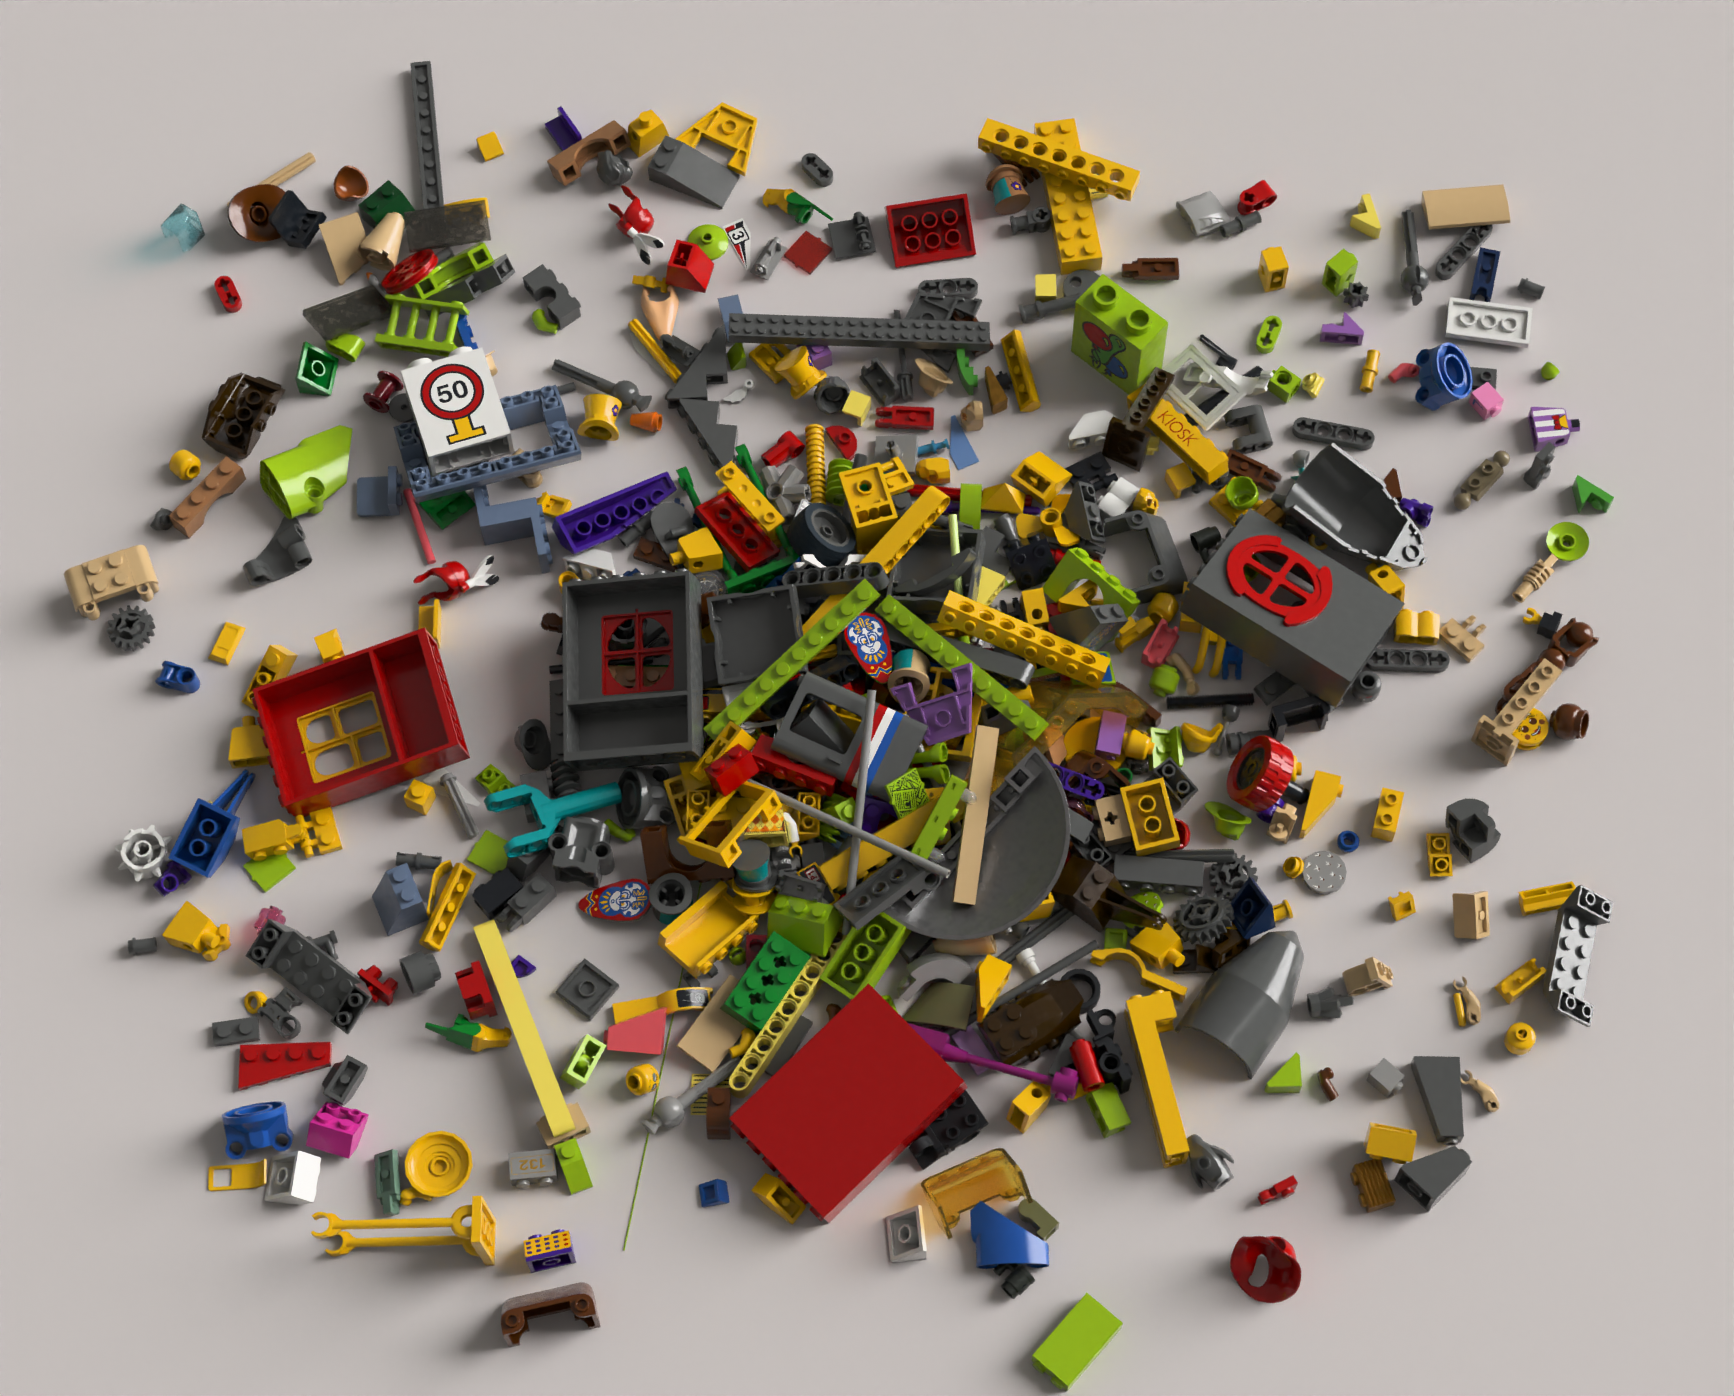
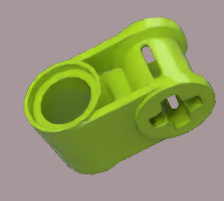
[323,327,365,362]

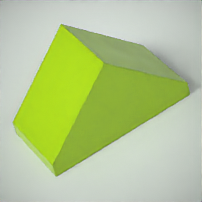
[1264,1052,1302,1093]

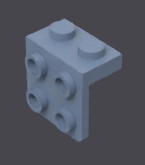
[357,466,403,517]

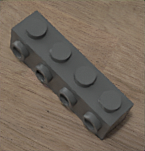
[1113,854,1204,896]

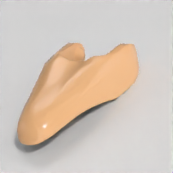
[641,285,679,341]

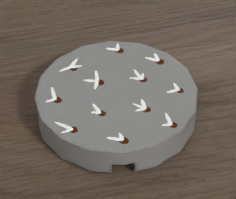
[1301,851,1347,895]

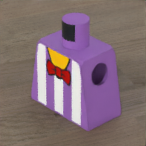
[1528,407,1580,452]

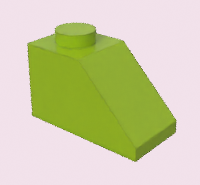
[554,1138,593,1195]

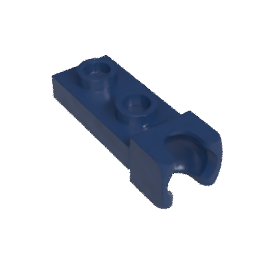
[1469,247,1501,302]

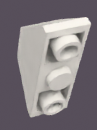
[1068,410,1122,450]
[563,549,617,580]

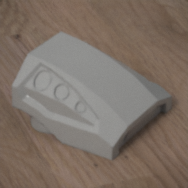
[1176,191,1231,237]

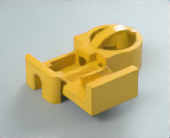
[1114,616,1156,653]

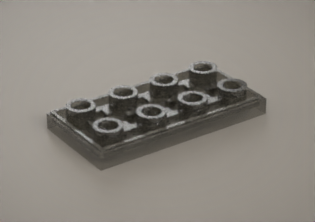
[403,200,491,253]
[303,285,392,341]

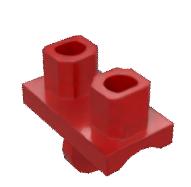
[357,965,398,1006]

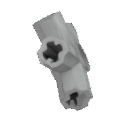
[759,464,812,526]

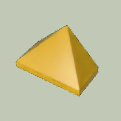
[981,483,1025,514]

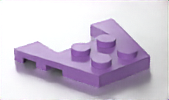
[890,663,973,746]

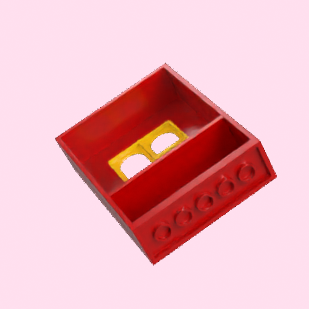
[252,627,470,817]

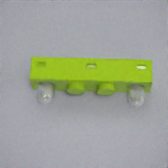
[910,774,977,864]

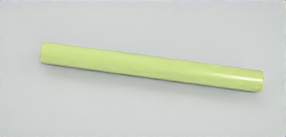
[948,514,963,596]

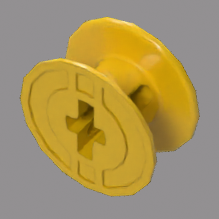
[732,880,776,915]

